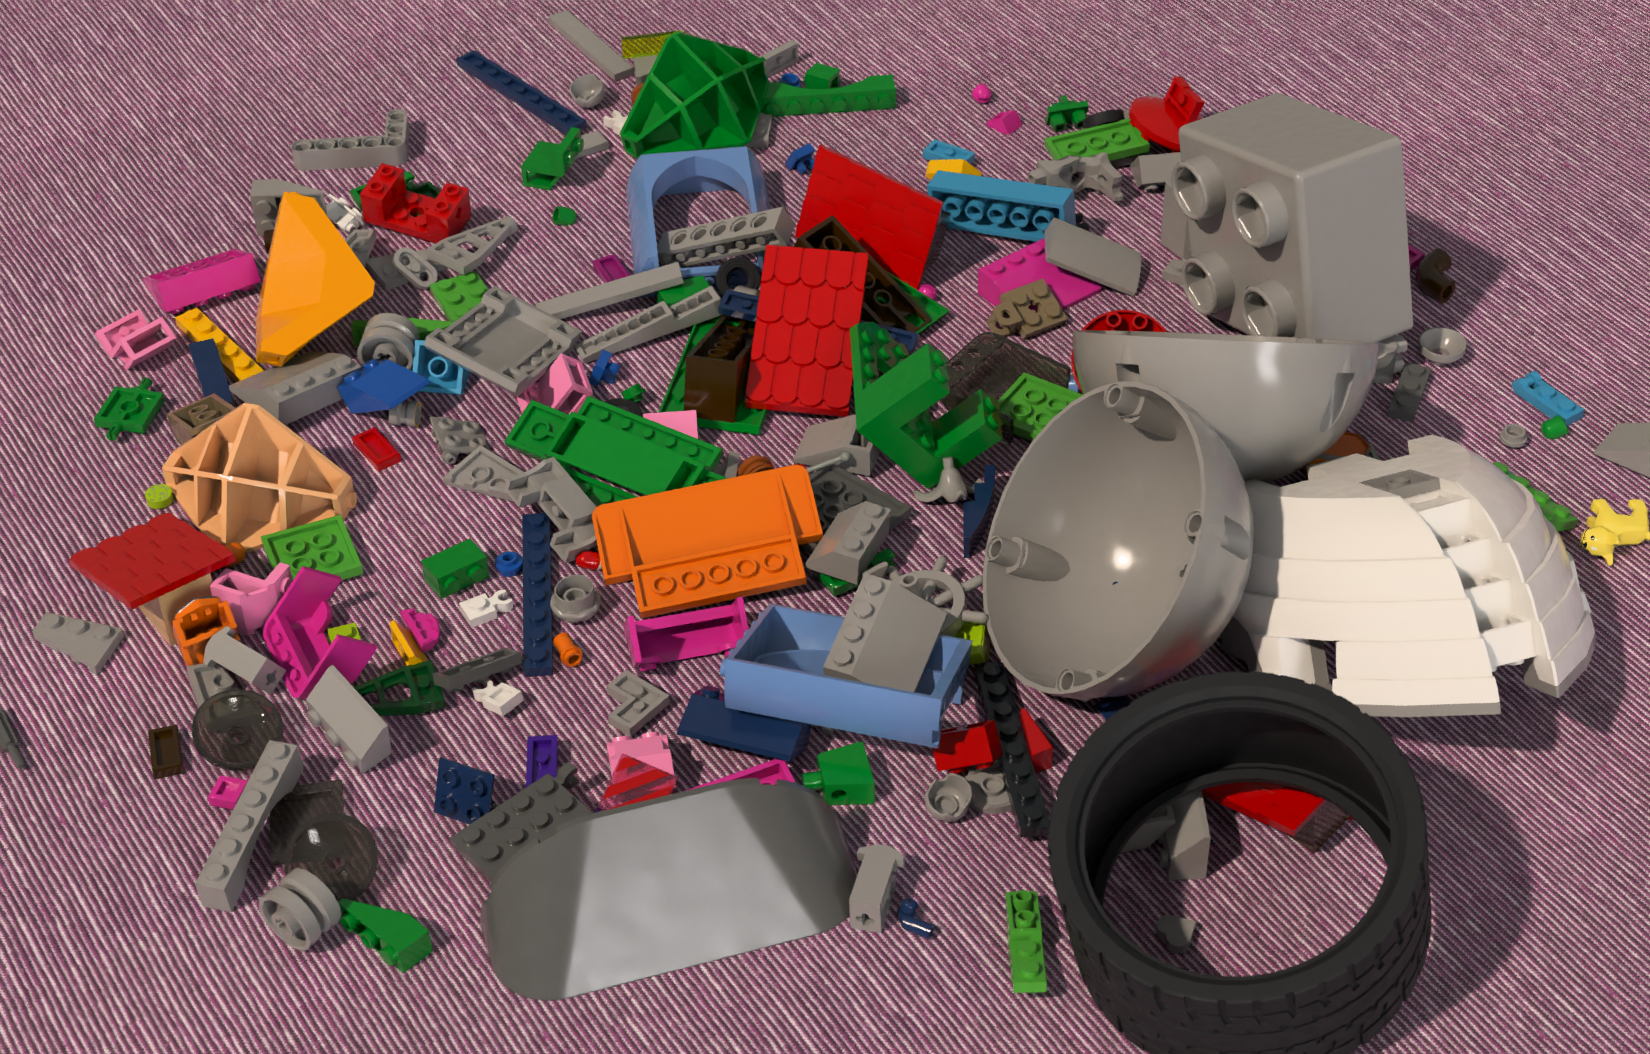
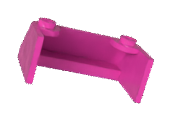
[263,566,378,700]
[623,597,749,672]

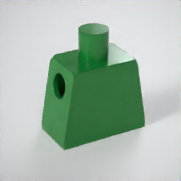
[802,741,875,805]

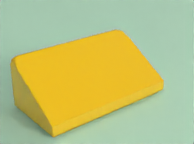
[389,620,429,666]

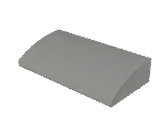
[1045,217,1141,297]

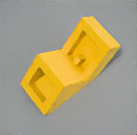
[925,159,982,180]

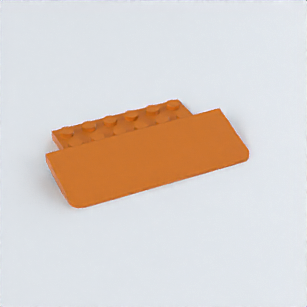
[592,465,823,619]

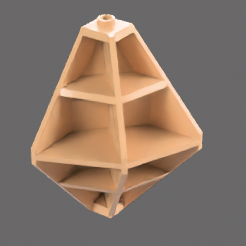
[162,403,357,553]

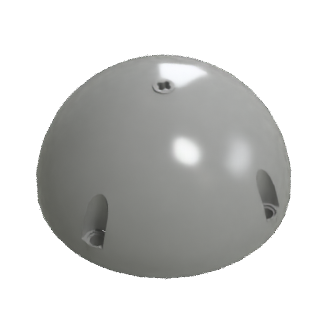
[1073,330,1380,483]
[983,381,1254,701]

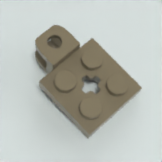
[986,279,1068,339]

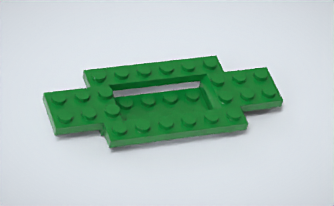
[504,396,728,507]

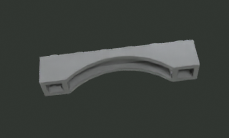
[195,740,304,912]

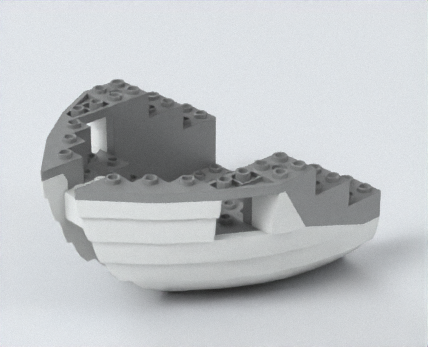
[1220,435,1596,717]

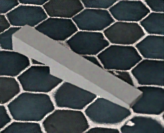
[574,286,722,364]

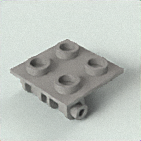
[430,416,490,465]

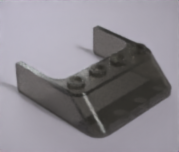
[940,332,1071,445]

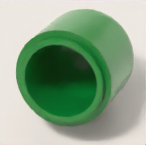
[552,206,577,226]
[1541,415,1569,440]

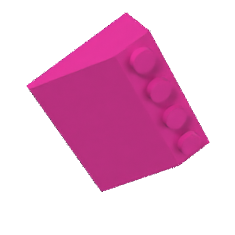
[978,238,1101,313]
[143,248,261,314]

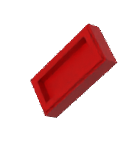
[352,427,402,472]

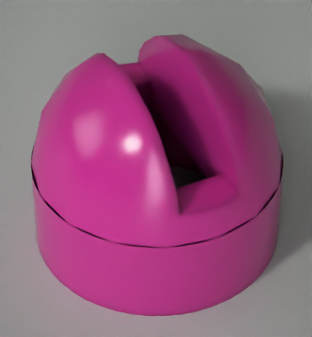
[972,83,992,104]
[918,284,937,301]

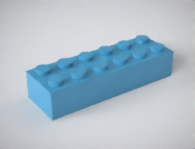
[927,170,1076,242]

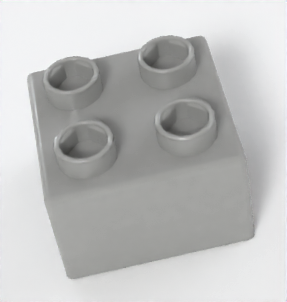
[1172,93,1413,343]

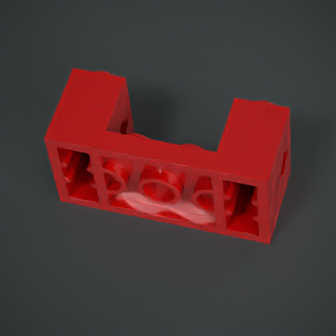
[360,163,471,243]

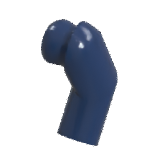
[897,898,935,940]

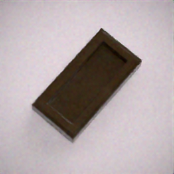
[148,724,185,779]

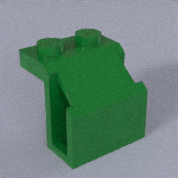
[521,127,584,190]

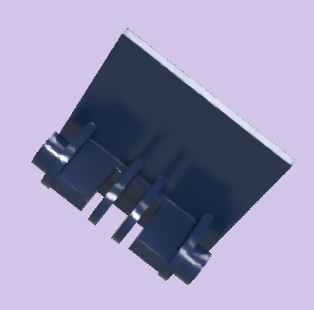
[434,757,498,824]

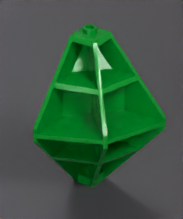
[620,31,769,160]

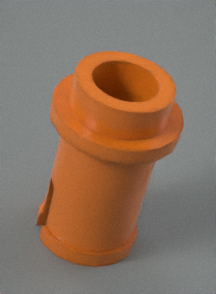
[553,633,583,667]

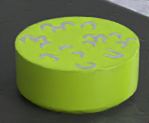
[145,484,174,509]

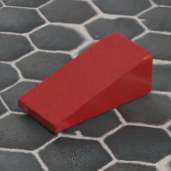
[1020,708,1053,773]

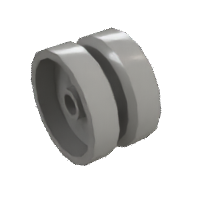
[357,313,420,370]
[259,868,342,951]

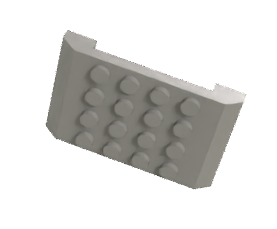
[424,286,582,397]

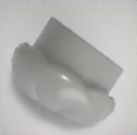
[550,575,601,623]

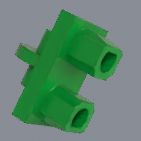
[1044,95,1089,132]

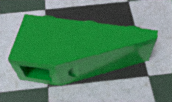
[338,899,433,973]

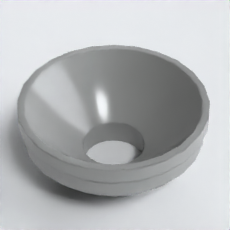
[1419,327,1467,366]

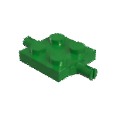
[94,377,165,441]

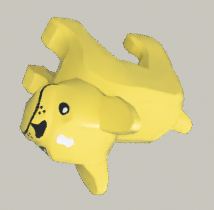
[1580,499,1650,566]

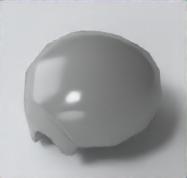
[569,74,605,108]
[925,773,973,822]

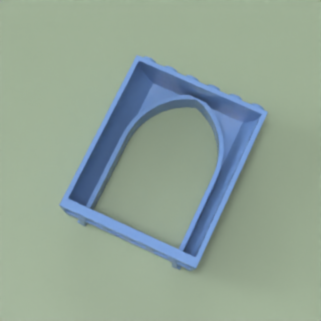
[626,147,771,298]
[720,603,973,748]

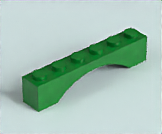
[760,74,896,117]

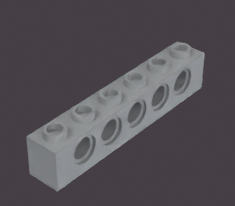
[657,207,795,268]

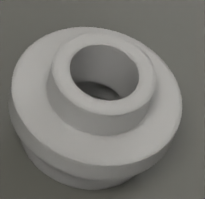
[1500,424,1527,448]

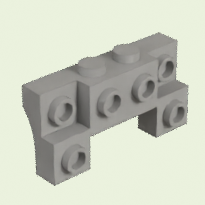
[504,457,597,563]

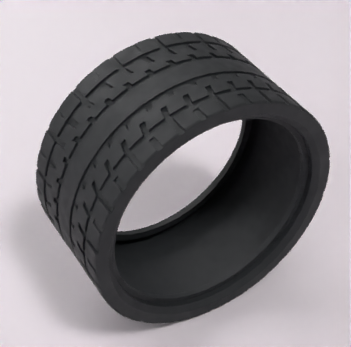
[1048,671,1432,1054]

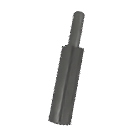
[0,705,25,769]

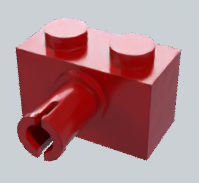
[932,720,1003,773]

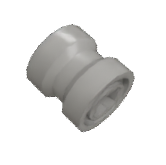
[389,401,421,427]

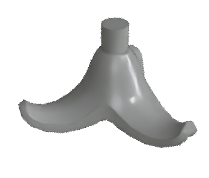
[914,457,984,502]

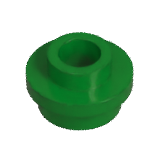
[621,383,646,402]

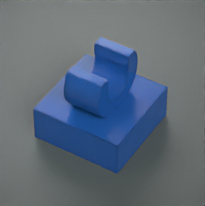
[785,143,815,175]
[589,350,620,387]

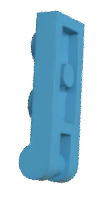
[1512,371,1584,426]

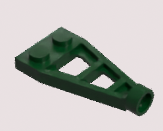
[354,660,445,716]

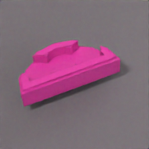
[400,609,440,653]

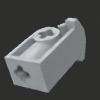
[203,626,286,695]
[849,844,905,933]

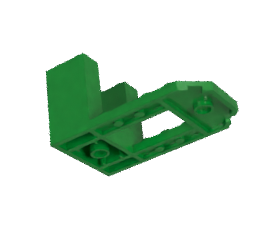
[850,322,1003,490]

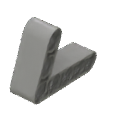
[291,109,410,171]

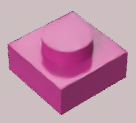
[208,775,248,810]

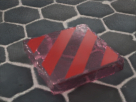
[597,753,678,811]

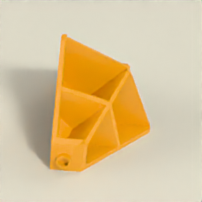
[256,191,375,367]

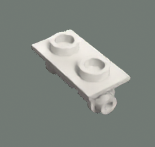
[326,194,367,234]

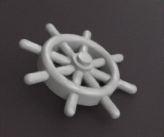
[887,556,988,637]

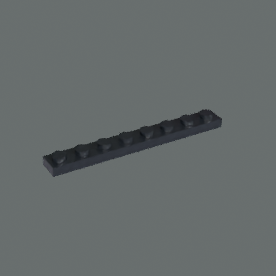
[974,663,1050,838]

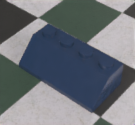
[677,686,811,762]

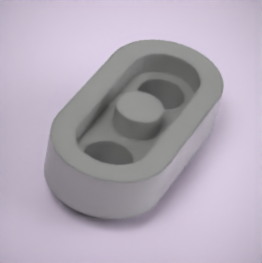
[392,247,438,290]

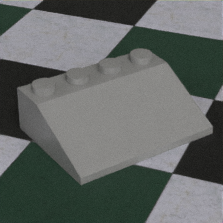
[229,351,362,425]
[823,573,947,693]

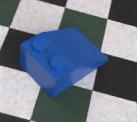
[337,358,430,414]

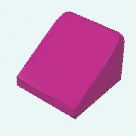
[986,110,1022,135]

